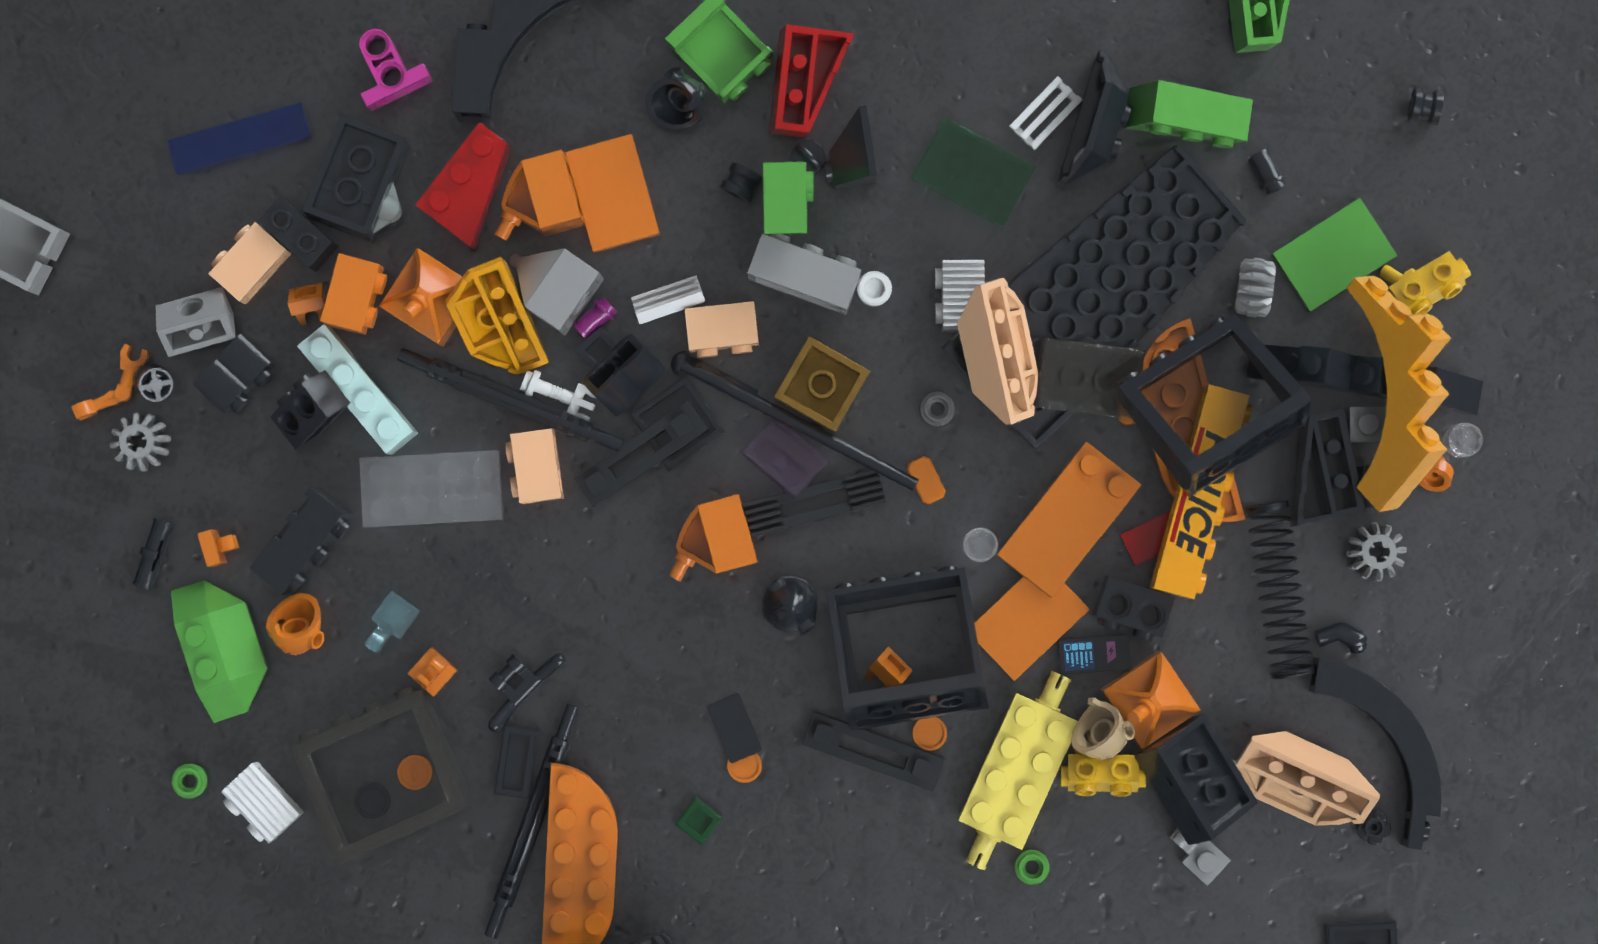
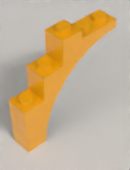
[1347,276,1451,512]

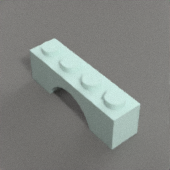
[297,324,418,455]

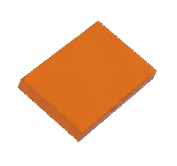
[565,134,660,253]
[975,576,1090,681]

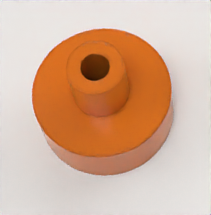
[1419,456,1454,492]

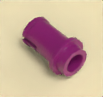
[572,296,617,339]

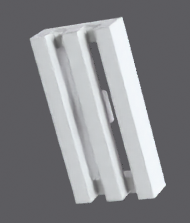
[1009,76,1083,151]
[631,275,705,324]

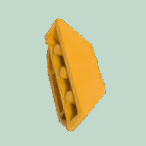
[445,257,549,375]

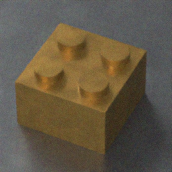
[774,336,870,434]

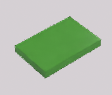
[1271,198,1398,313]

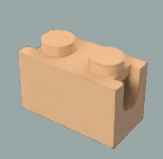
[208,222,292,304]
[685,301,759,358]
[506,428,564,504]

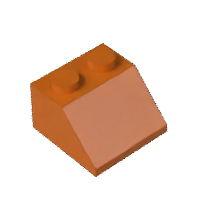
[320,253,387,335]

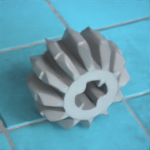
[1235,258,1276,318]
[110,412,171,472]
[1345,522,1407,582]

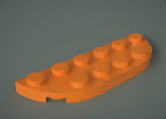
[1139,318,1246,522]
[542,763,618,944]

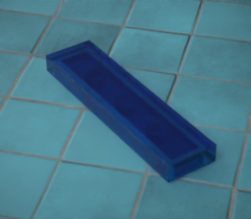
[167,102,312,175]

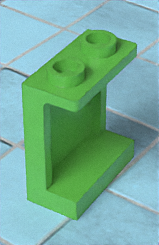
[665,0,774,103]

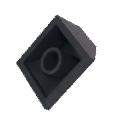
[824,105,877,190]

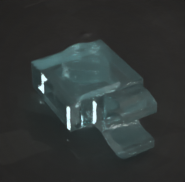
[364,590,421,653]

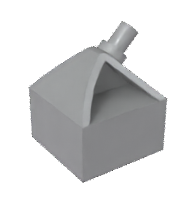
[509,248,604,336]

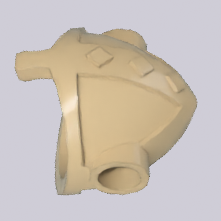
[1071,697,1135,760]

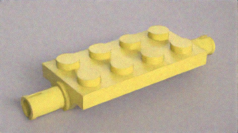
[958,671,1078,870]

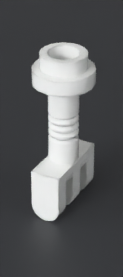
[519,370,596,421]

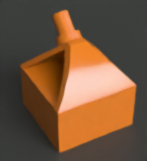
[494,150,586,241]
[379,248,462,347]
[668,494,758,582]
[1099,651,1201,750]

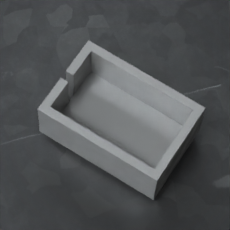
[0,198,70,295]
[747,234,861,315]

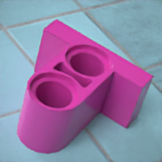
[359,29,433,111]

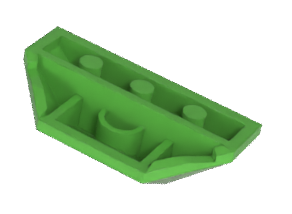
[171,580,268,723]

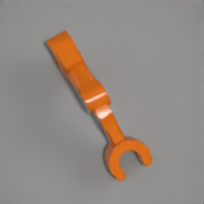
[71,344,149,421]

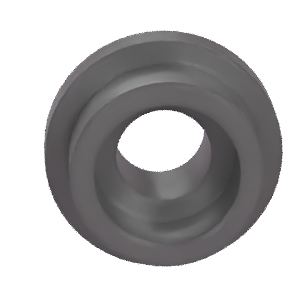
[920,392,955,426]

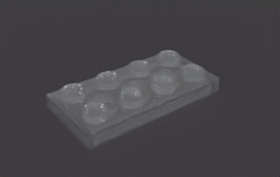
[359,450,504,528]

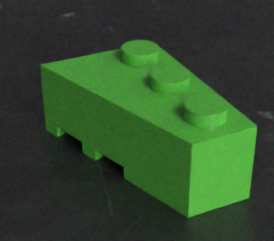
[1229,0,1289,53]
[1124,80,1253,148]
[763,162,813,234]

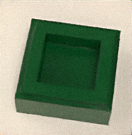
[675,796,723,845]

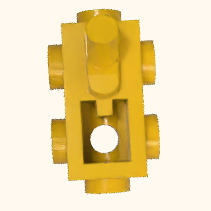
[1379,251,1471,316]
[1061,742,1146,797]

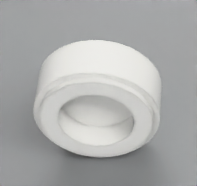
[857,271,892,307]

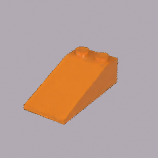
[996,441,1142,598]

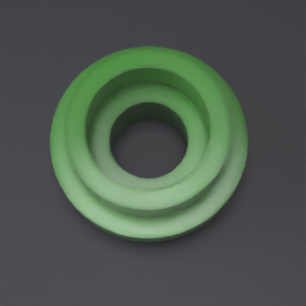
[172,763,208,799]
[1014,849,1050,885]

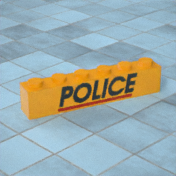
[1150,384,1253,599]

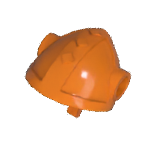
[266,593,324,656]

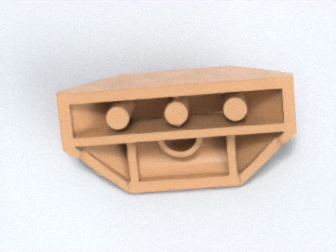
[957,278,1039,425]
[1236,731,1380,826]

